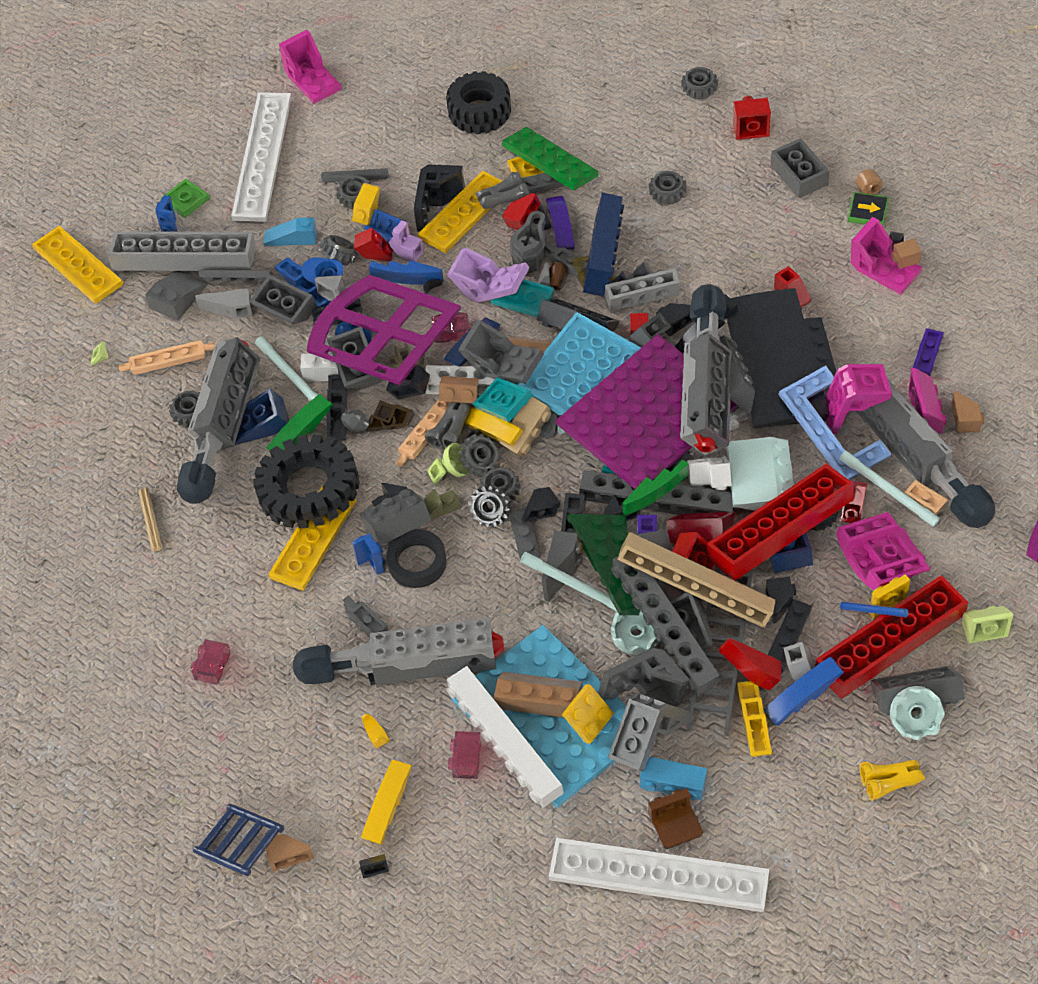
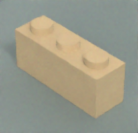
[499,397,552,458]

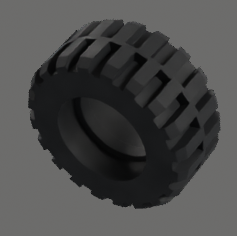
[446,71,511,134]

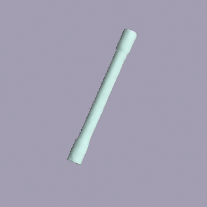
[255,336,318,401]
[839,451,941,527]
[520,552,617,611]

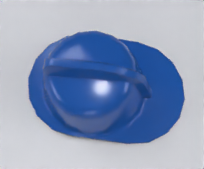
[302,257,344,283]

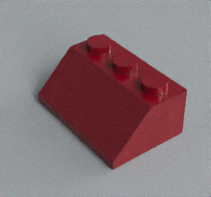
[666,512,735,544]

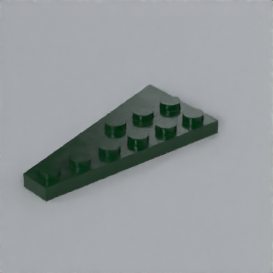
[567,514,640,616]

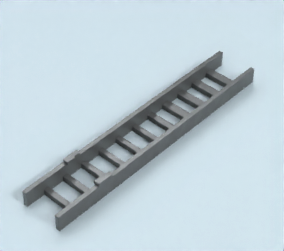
[687,566,754,736]

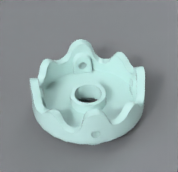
[611,610,660,655]
[890,686,945,740]

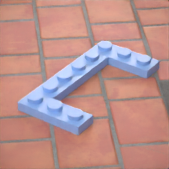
[778,366,892,480]

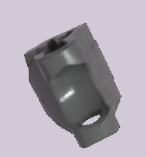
[510,211,546,275]

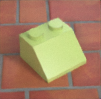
[962,606,1013,644]

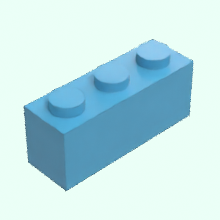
[640,757,707,800]

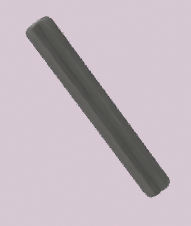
[321,168,389,182]

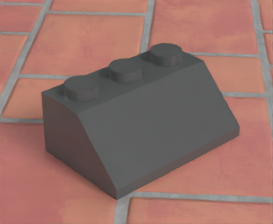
[249,274,317,325]
[327,327,382,388]

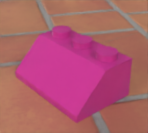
[908,368,946,434]

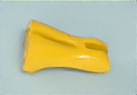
[859,760,925,801]

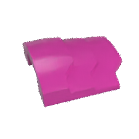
[836,512,930,590]

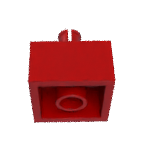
[733,96,771,140]
[672,532,716,571]

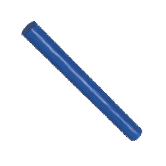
[840,602,908,617]

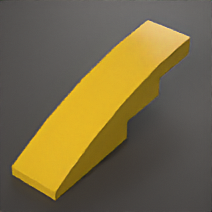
[464,407,523,447]
[736,681,772,757]
[361,759,412,845]

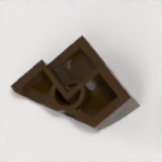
[365,400,415,432]

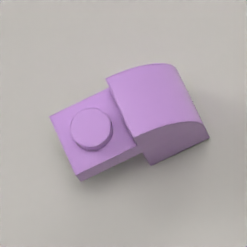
[389,220,424,262]

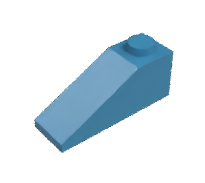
[264,217,317,246]

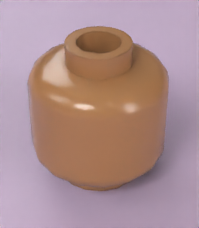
[856,169,882,195]

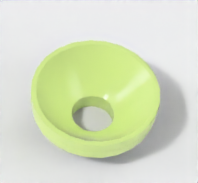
[442,443,469,477]

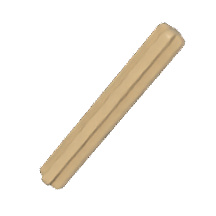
[139,488,162,552]

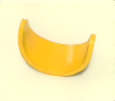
[361,713,390,749]

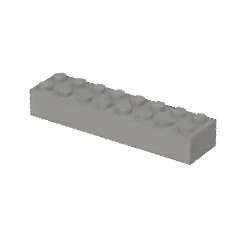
[108,232,256,271]

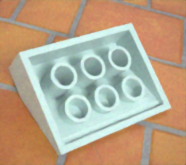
[726,437,794,511]

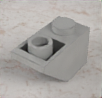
[784,642,814,682]

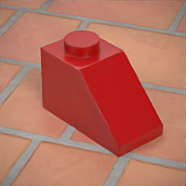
[502,193,541,230]

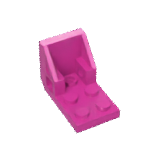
[279,29,342,104]
[851,217,922,295]
[825,364,892,434]

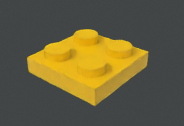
[869,574,910,619]
[562,684,614,744]

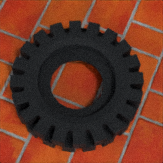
[253,435,360,528]

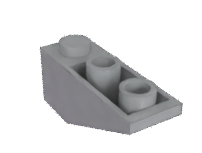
[195,288,253,318]

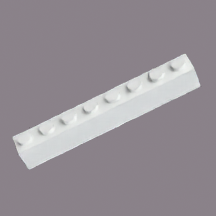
[447,666,563,808]

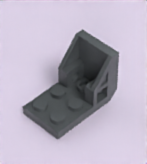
[458,320,544,384]
[598,648,689,707]
[608,693,692,772]

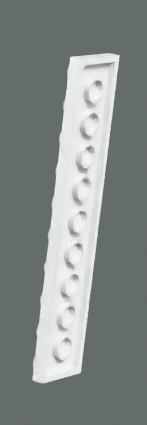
[231,92,292,222]
[549,838,769,912]

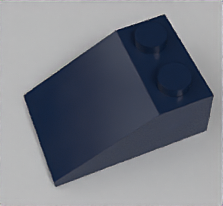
[234,388,289,445]
[769,533,813,574]

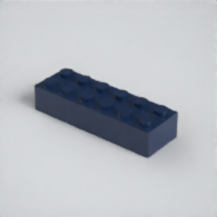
[583,192,624,297]

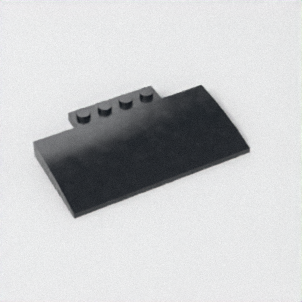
[726,288,837,428]

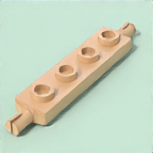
[118,340,215,375]
[396,399,451,467]

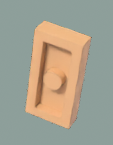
[904,480,948,515]

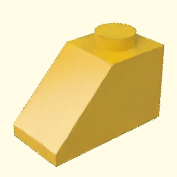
[352,183,380,225]

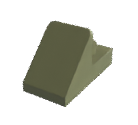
[424,489,461,520]

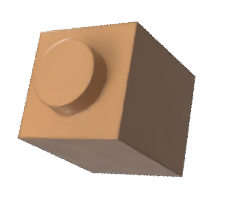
[891,239,921,269]

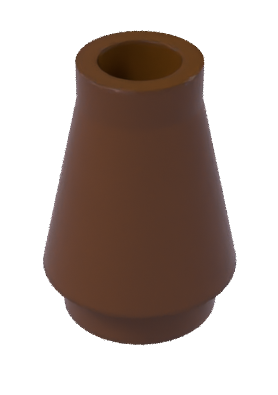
[549,262,567,290]

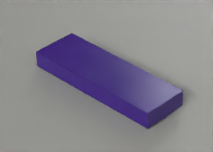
[913,328,944,376]

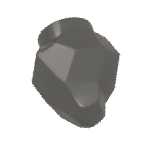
[341,410,369,433]

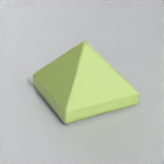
[91,341,108,365]
[427,458,446,485]

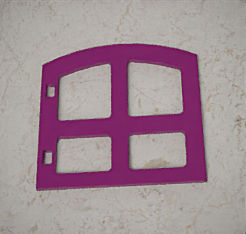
[307,275,461,385]

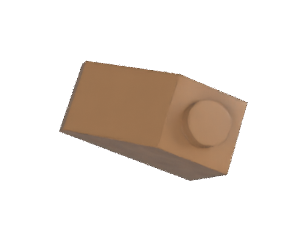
[952,391,984,433]
[266,834,314,872]

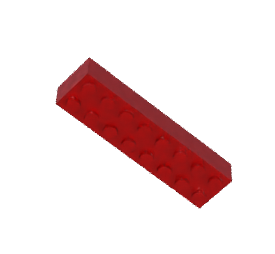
[707,463,854,581]
[815,575,968,699]

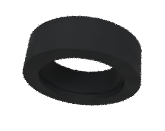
[387,529,447,588]

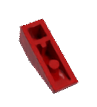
[719,638,782,691]

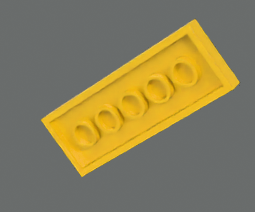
[418,171,502,254]
[32,225,123,304]
[268,486,357,591]

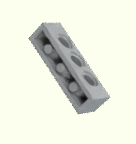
[605,268,680,312]

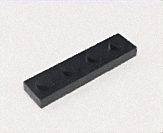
[768,599,812,674]

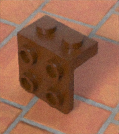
[648,788,703,849]

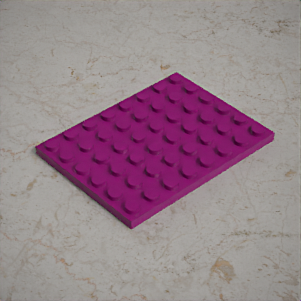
[556,334,738,489]

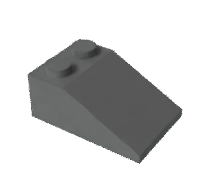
[145,271,208,321]
[542,531,583,601]
[660,592,713,656]

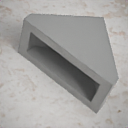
[315,275,345,301]

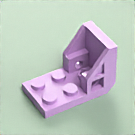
[447,248,530,303]

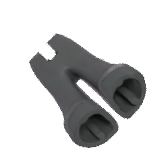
[476,172,529,209]
[424,402,471,449]

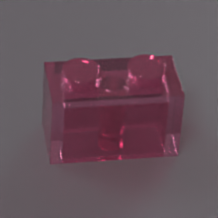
[448,731,481,779]

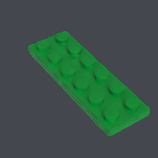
[502,127,598,191]

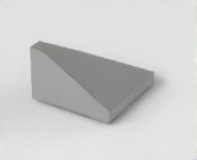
[538,262,550,286]

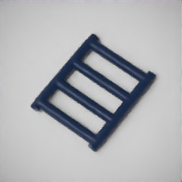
[193,804,284,876]

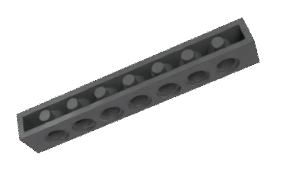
[579,470,735,515]
[611,556,720,695]

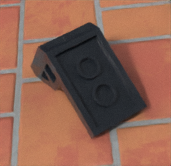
[414,164,465,232]

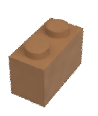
[439,376,479,403]

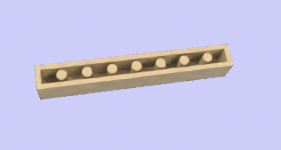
[618,532,775,628]

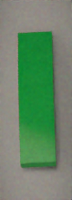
[266,394,333,451]
[623,460,689,515]

